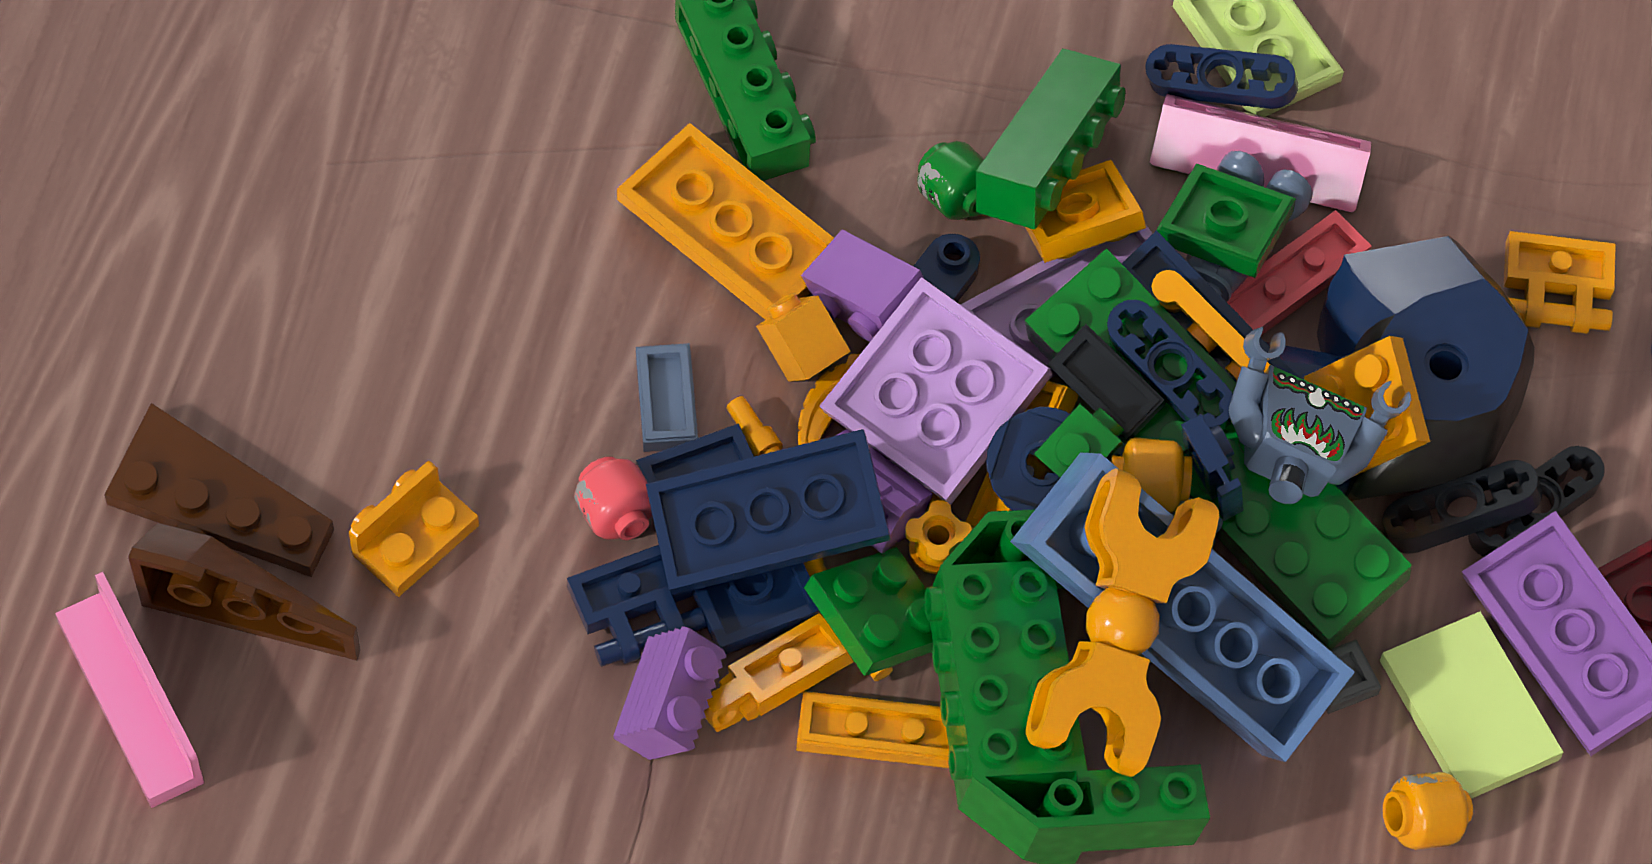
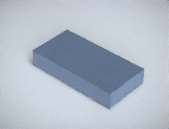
[636,343,698,452]

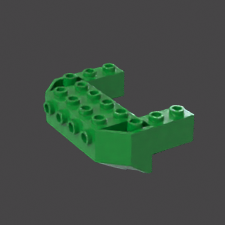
[924,510,1210,864]

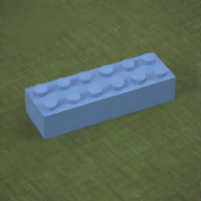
[1010,452,1355,762]

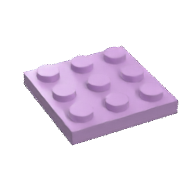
[820,277,1053,505]

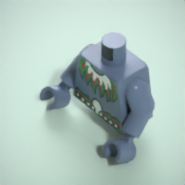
[1229,327,1411,504]

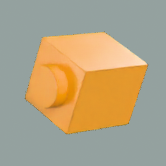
[756,293,851,382]

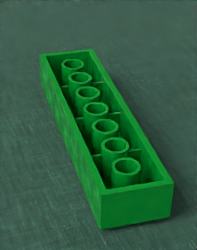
[1025,248,1412,649]

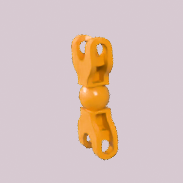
[1026,468,1219,777]

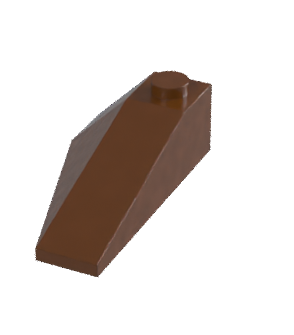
[128,523,360,661]

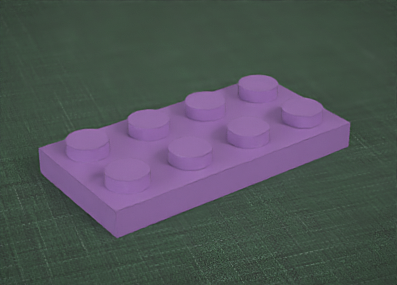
[1462,511,1652,757]

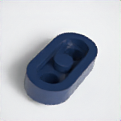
[914,234,980,303]

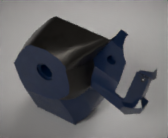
[1266,236,1535,501]

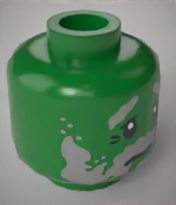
[917,141,984,220]

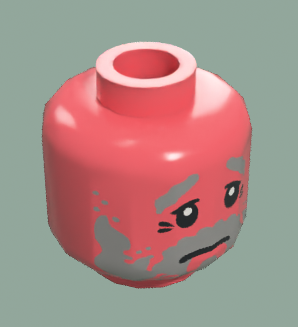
[574,457,653,540]

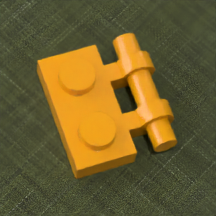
[1504,231,1616,334]

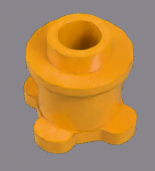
[905,500,972,574]

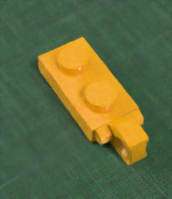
[704,613,854,732]

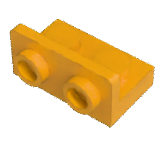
[349,461,479,597]

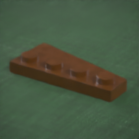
[104,403,334,577]

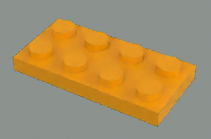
[617,123,834,320]

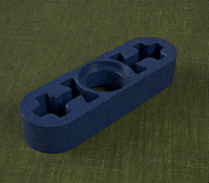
[1145,44,1298,109]
[1107,300,1233,430]

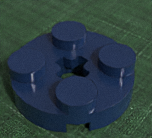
[986,407,1070,511]

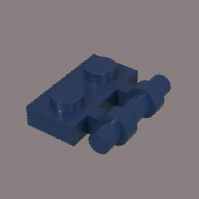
[567,545,707,667]

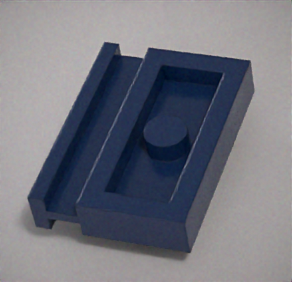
[1181,414,1243,521]

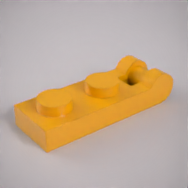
[1152,270,1270,381]

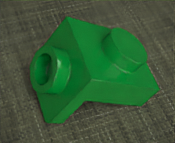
[1034,404,1125,478]

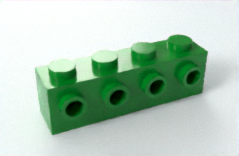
[675,0,816,181]
[976,48,1126,229]

